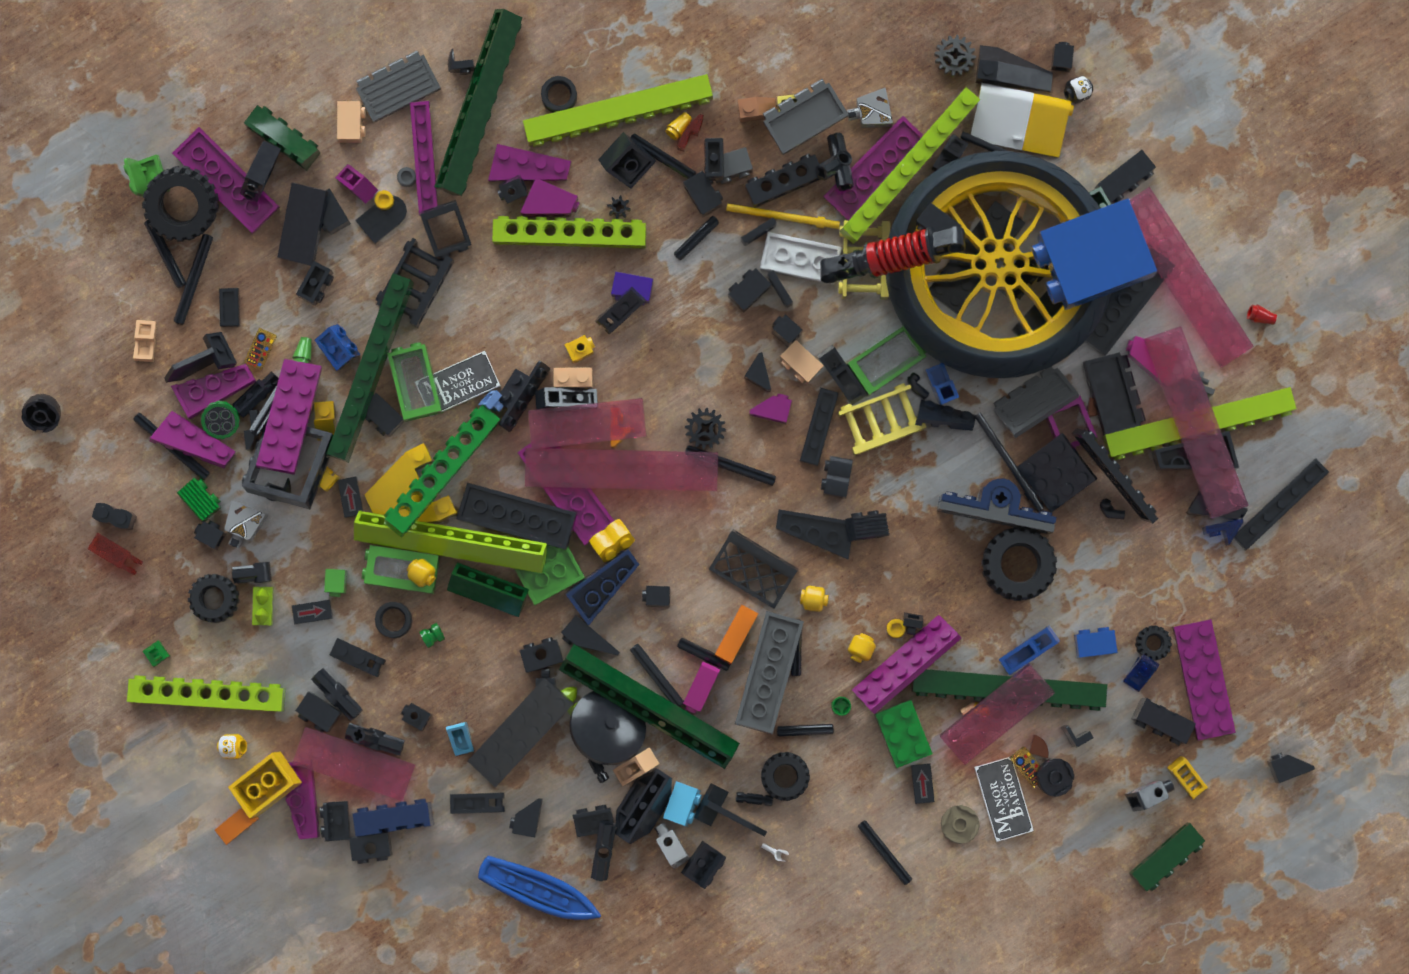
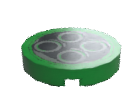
[201,401,240,439]

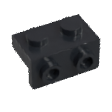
[320,801,350,842]
[572,804,614,837]
[681,841,726,889]

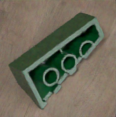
[244,105,320,171]

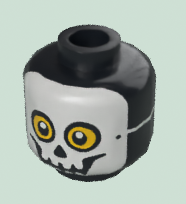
[1064,76,1093,104]

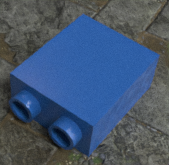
[1031,198,1157,311]

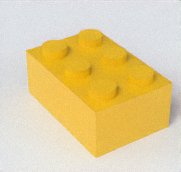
[228,751,302,818]

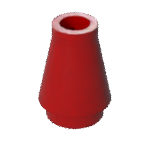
[1247,304,1277,325]

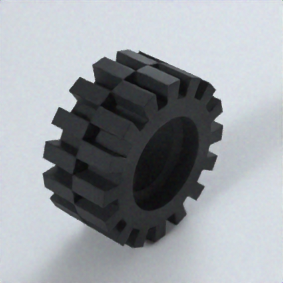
[1135,626,1172,661]

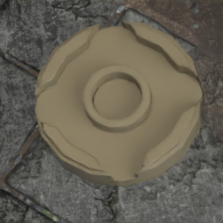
[941,805,980,844]

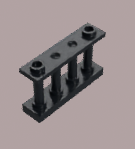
[375,238,454,328]

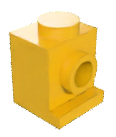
[564,335,595,363]
[309,466,340,492]

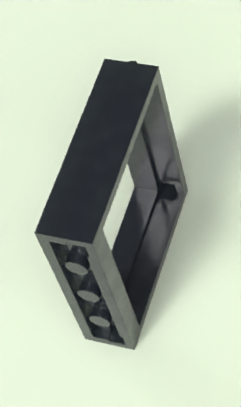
[242,424,333,510]

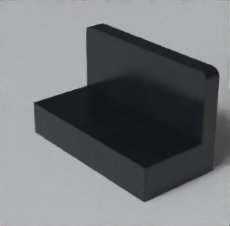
[1061,725,1094,748]

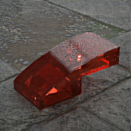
[677,114,704,152]

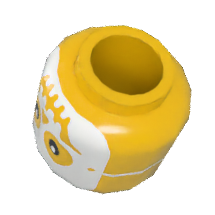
[217,734,247,759]

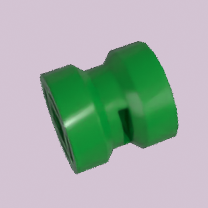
[419,623,445,648]
[831,697,851,716]

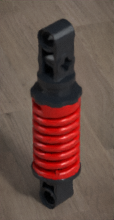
[820,227,965,283]

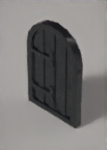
[355,195,407,244]

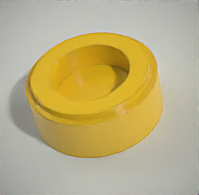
[374,190,394,210]
[886,619,906,638]

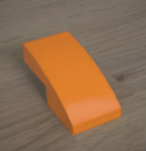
[215,808,259,845]

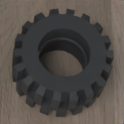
[188,574,240,623]
[761,752,810,801]

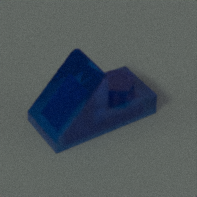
[1202,518,1243,546]
[1123,654,1160,692]

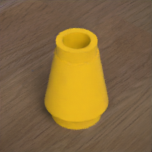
[665,112,692,141]

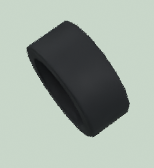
[541,76,577,113]
[375,602,413,638]

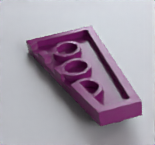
[285,760,320,839]

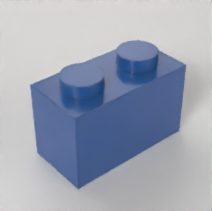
[1074,627,1118,658]

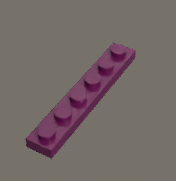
[410,101,438,216]

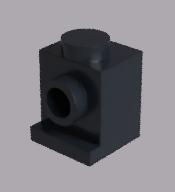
[497,175,528,204]
[401,703,432,731]

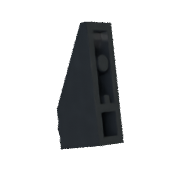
[535,387,598,411]
[561,615,620,656]

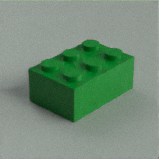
[874,700,933,768]

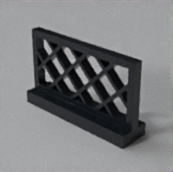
[709,529,798,609]

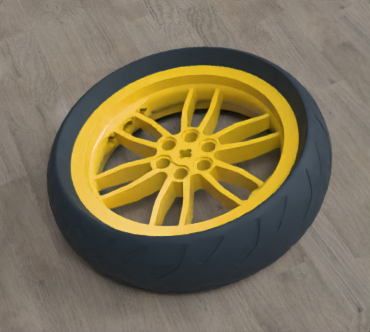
[886,151,1111,378]

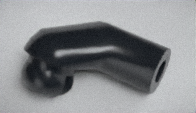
[907,372,929,400]
[1099,498,1125,520]

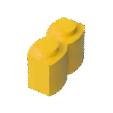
[589,519,635,563]

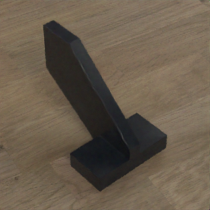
[164,332,237,383]
[694,783,767,837]

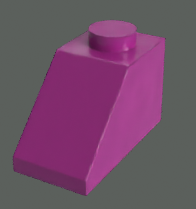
[335,164,378,204]
[749,394,792,424]

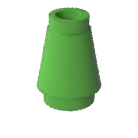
[292,337,312,363]

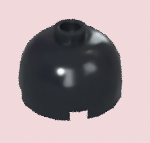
[21,394,61,433]

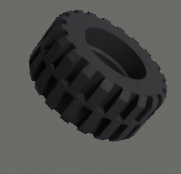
[142,166,219,242]
[981,527,1057,601]

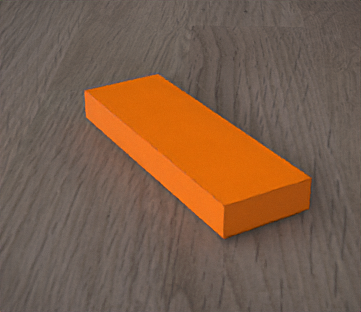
[714,605,758,664]

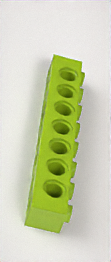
[492,216,646,249]
[127,675,286,712]

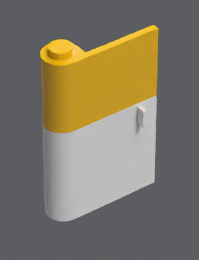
[971,83,1074,158]

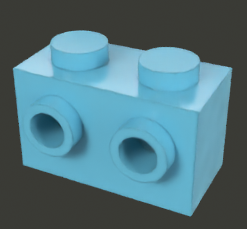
[663,781,702,827]

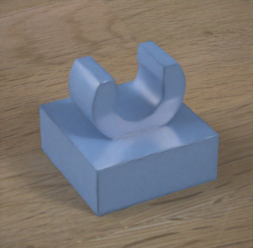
[478,390,504,412]

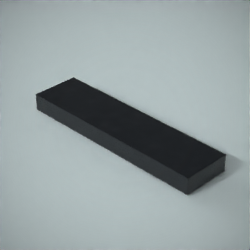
[800,387,839,466]

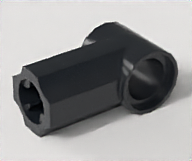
[232,562,272,584]

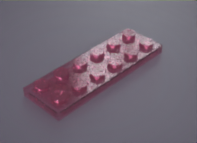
[528,398,647,449]
[940,663,1055,765]
[292,727,415,801]

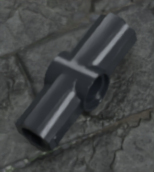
[311,668,363,721]
[591,820,616,881]

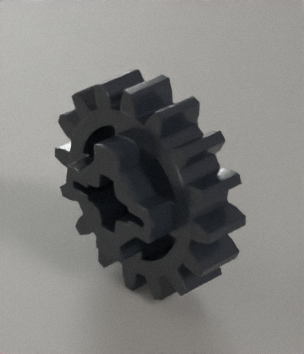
[685,408,726,450]

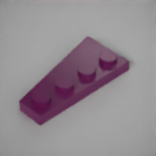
[488,144,571,182]
[171,364,257,419]
[149,411,236,469]

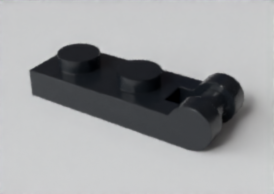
[595,287,646,334]
[329,638,386,677]
[450,792,505,814]

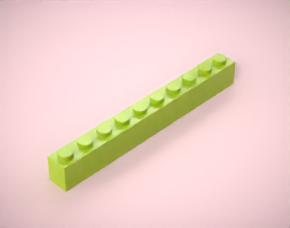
[523,74,713,147]
[839,87,981,244]
[1103,387,1297,461]
[354,511,547,573]

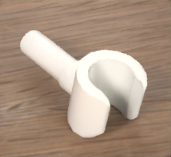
[761,843,789,862]

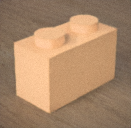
[337,101,366,143]
[780,340,824,384]
[554,368,593,389]

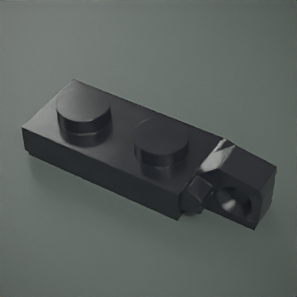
[232,371,279,418]

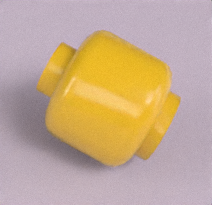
[407,559,436,587]
[800,585,829,612]
[848,633,876,663]

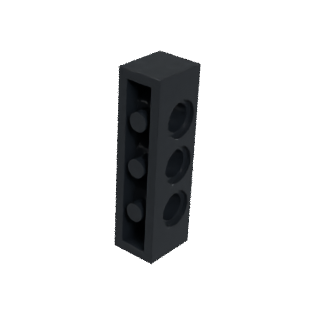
[745,154,821,208]

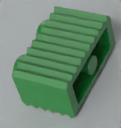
[177,478,222,522]

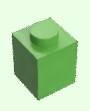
[324,569,347,597]

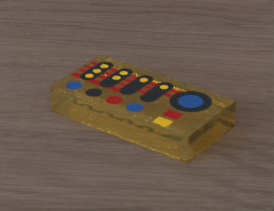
[244,328,277,370]
[1009,746,1040,788]

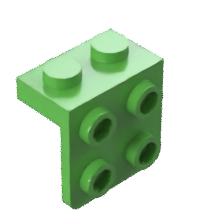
[124,155,170,197]

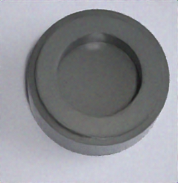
[397,167,416,187]

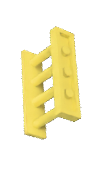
[838,220,890,300]
[838,383,927,456]

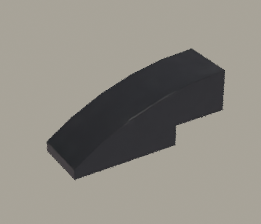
[817,344,868,405]

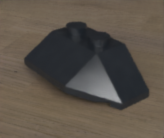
[615,768,672,844]

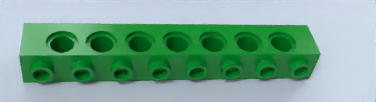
[384,405,500,538]

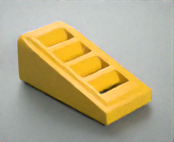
[1167,756,1208,800]

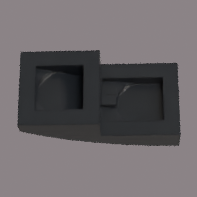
[932,134,969,171]
[244,410,260,451]

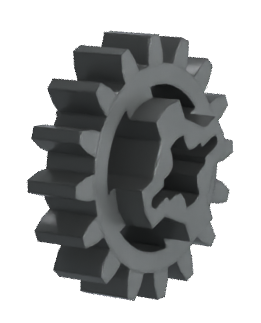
[934,35,976,77]

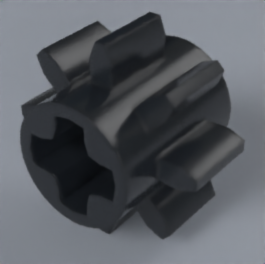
[607,195,631,219]

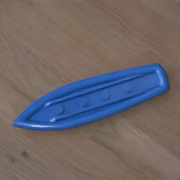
[478,856,601,920]

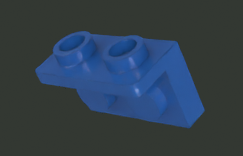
[314,324,360,371]

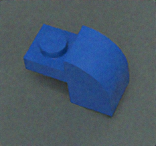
[925,363,959,405]

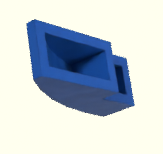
[999,625,1060,675]

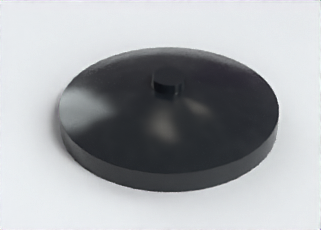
[569,691,646,765]

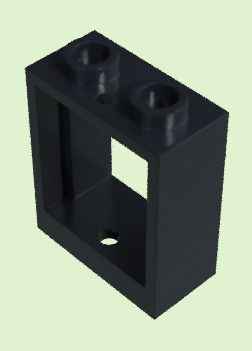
[240,141,281,202]
[420,200,472,259]

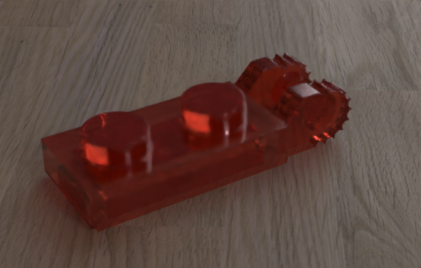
[88,532,143,575]

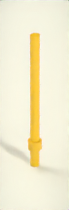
[726,203,840,229]

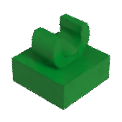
[143,640,170,667]

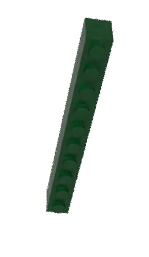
[434,9,523,196]
[327,274,414,463]
[559,644,740,769]
[912,669,1108,711]

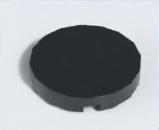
[1036,758,1075,797]

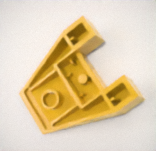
[365,443,458,523]

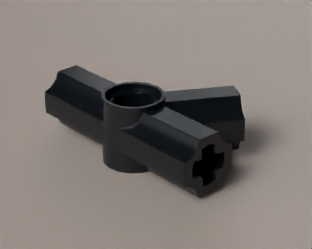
[815,133,854,191]
[344,723,405,756]

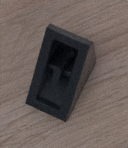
[744,352,771,392]

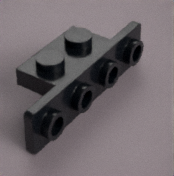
[498,360,550,432]

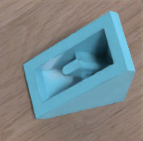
[446,722,474,756]

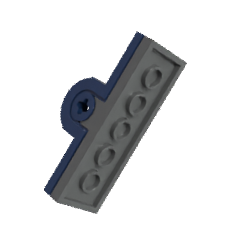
[937,478,1057,534]
[735,611,804,735]

